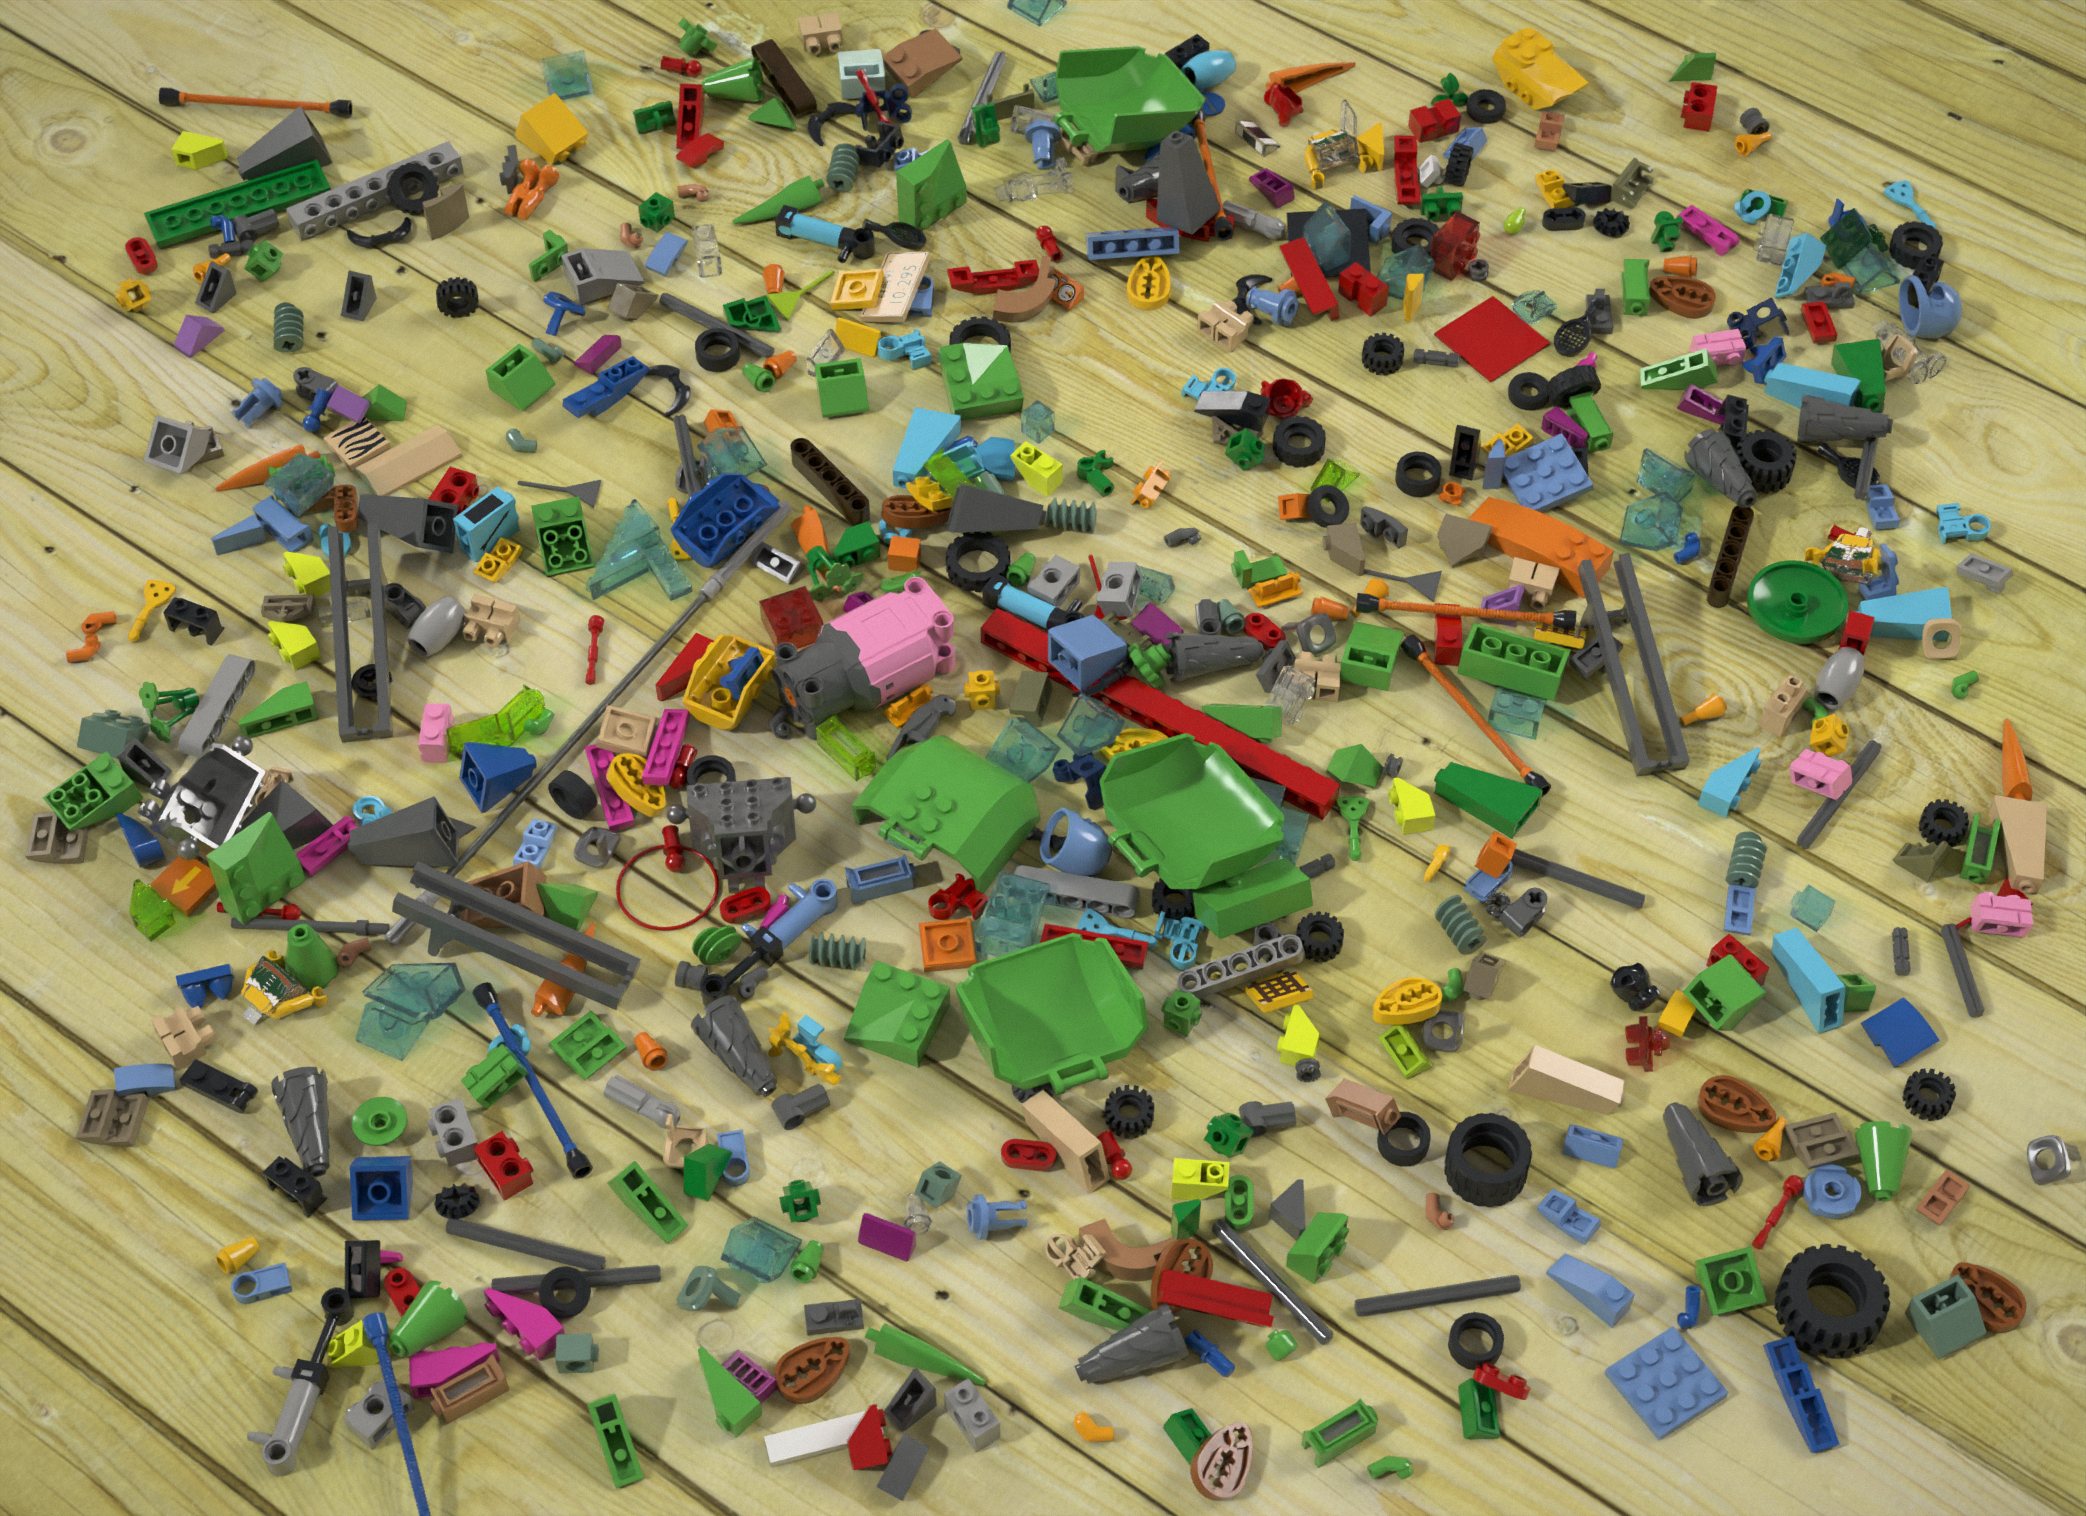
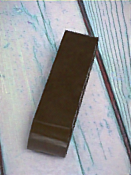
[751,39,817,118]
[790,438,870,526]
[1706,505,1754,608]

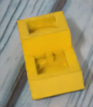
[1657,989,1697,1037]

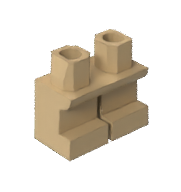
[798,12,842,56]
[1197,300,1254,353]
[1507,557,1560,611]
[462,593,520,648]
[1290,651,1341,702]
[1758,675,1808,738]
[151,1006,217,1070]

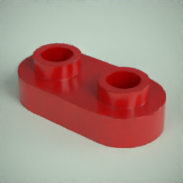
[125,237,158,274]
[1243,613,1286,651]
[720,887,771,924]
[1001,1139,1056,1171]
[384,1268,420,1318]
[1472,1363,1531,1400]

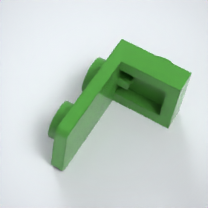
[529,229,568,282]
[1231,550,1287,589]

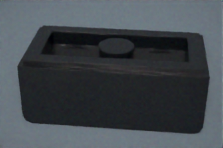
[1562,182,1612,204]
[345,1240,380,1298]

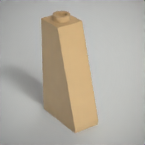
[1989,795,2047,894]
[1508,1045,1625,1115]
[1021,1090,1110,1194]

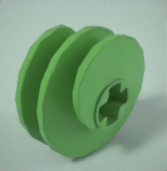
[692,925,742,965]

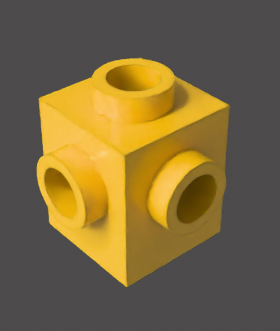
[115,278,152,313]
[964,670,1000,710]
[1810,714,1849,757]

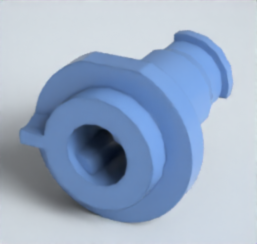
[1025,120,1060,170]
[1246,286,1298,327]
[231,378,283,428]
[967,1194,1028,1240]

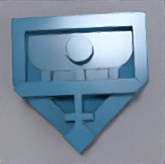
[976,437,1015,482]

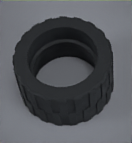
[1444,1113,1532,1207]

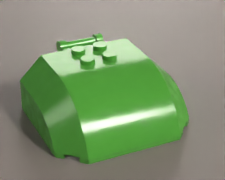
[1054,46,1205,153]
[1100,733,1284,889]
[851,735,1040,894]
[955,933,1148,1095]

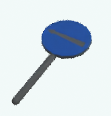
[1201,92,1225,116]

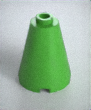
[702,57,764,102]
[285,924,339,992]
[1855,1121,1912,1201]
[389,1281,468,1358]

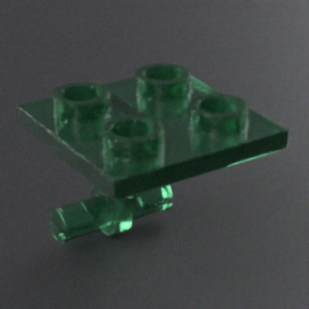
[1820,208,1889,270]

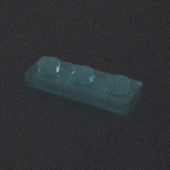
[638,536,693,601]

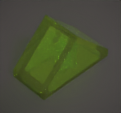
[1311,458,1360,503]

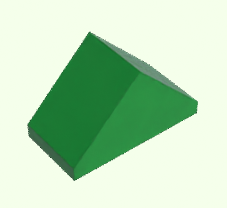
[684,1144,732,1202]

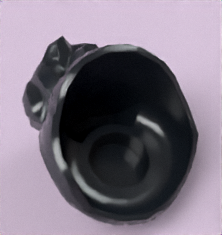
[1610,962,1660,1012]

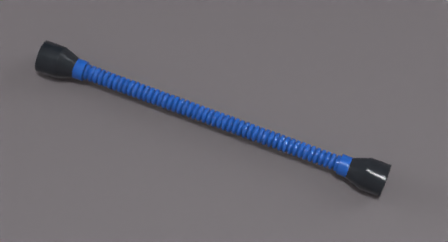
[472,982,593,1179]

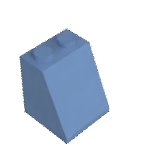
[1048,615,1127,691]

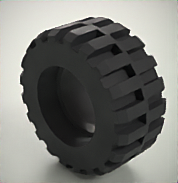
[1774,1244,1890,1359]

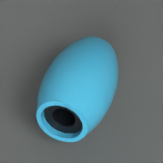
[1181,50,1236,89]

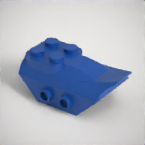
[670,472,781,568]

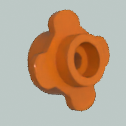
[1438,482,1465,506]

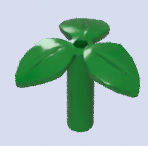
[1431,73,1468,107]

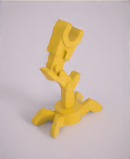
[768,1012,842,1086]

